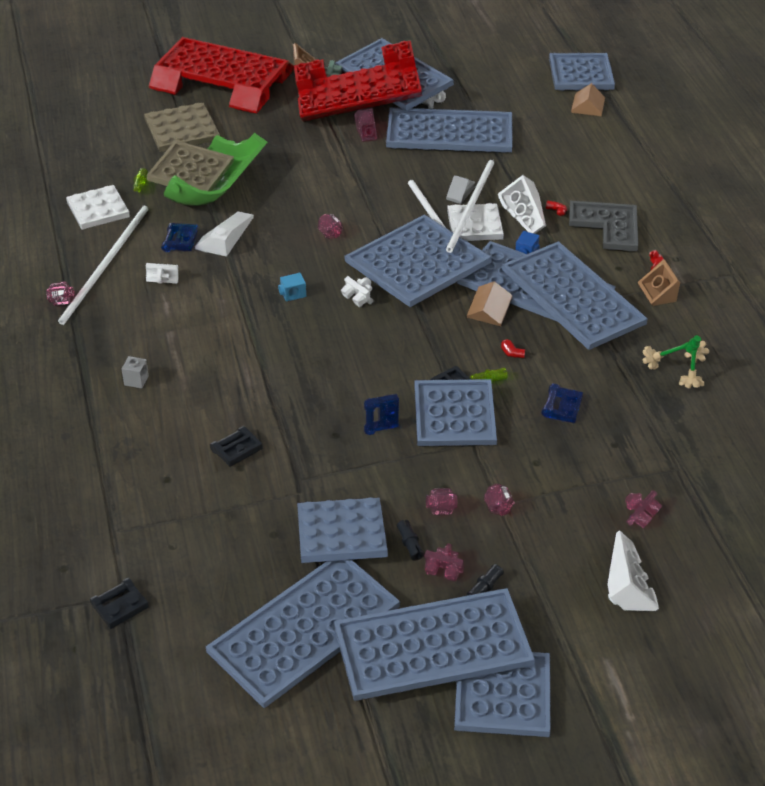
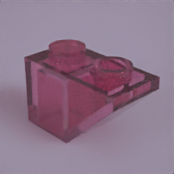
[354,109,378,142]

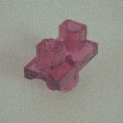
[625,490,662,528]
[424,543,465,581]

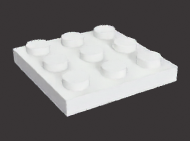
[66,185,130,230]
[447,203,503,241]

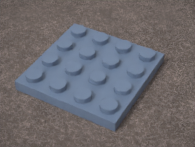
[549,53,615,91]
[414,379,497,446]
[297,498,387,563]
[454,652,550,737]

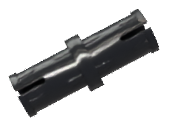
[397,519,424,561]
[467,564,504,596]

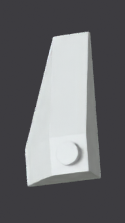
[498,175,546,234]
[195,212,254,257]
[608,530,659,611]

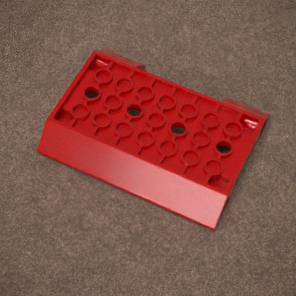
[149,37,294,114]
[294,41,422,122]

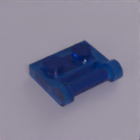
[161,223,198,252]
[541,383,583,423]
[364,394,399,435]

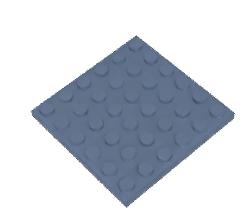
[345,215,491,307]

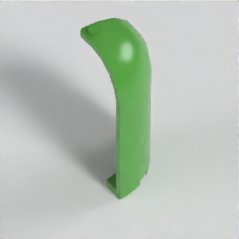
[164,133,267,206]

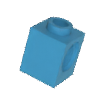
[278,273,306,301]

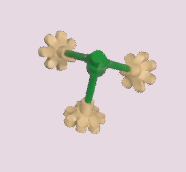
[643,335,709,388]

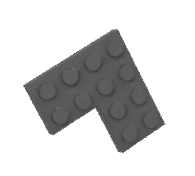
[569,201,638,251]

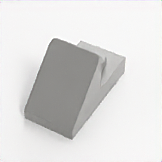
[446,175,475,204]

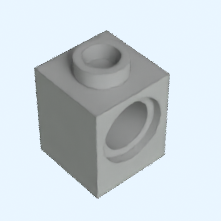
[122,356,149,388]

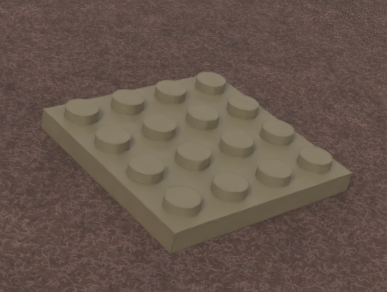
[144,103,220,152]
[147,140,234,191]

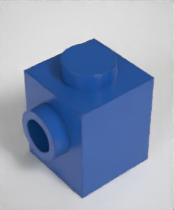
[515,231,540,254]

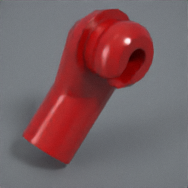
[546,200,567,216]
[649,250,664,270]
[501,339,525,358]

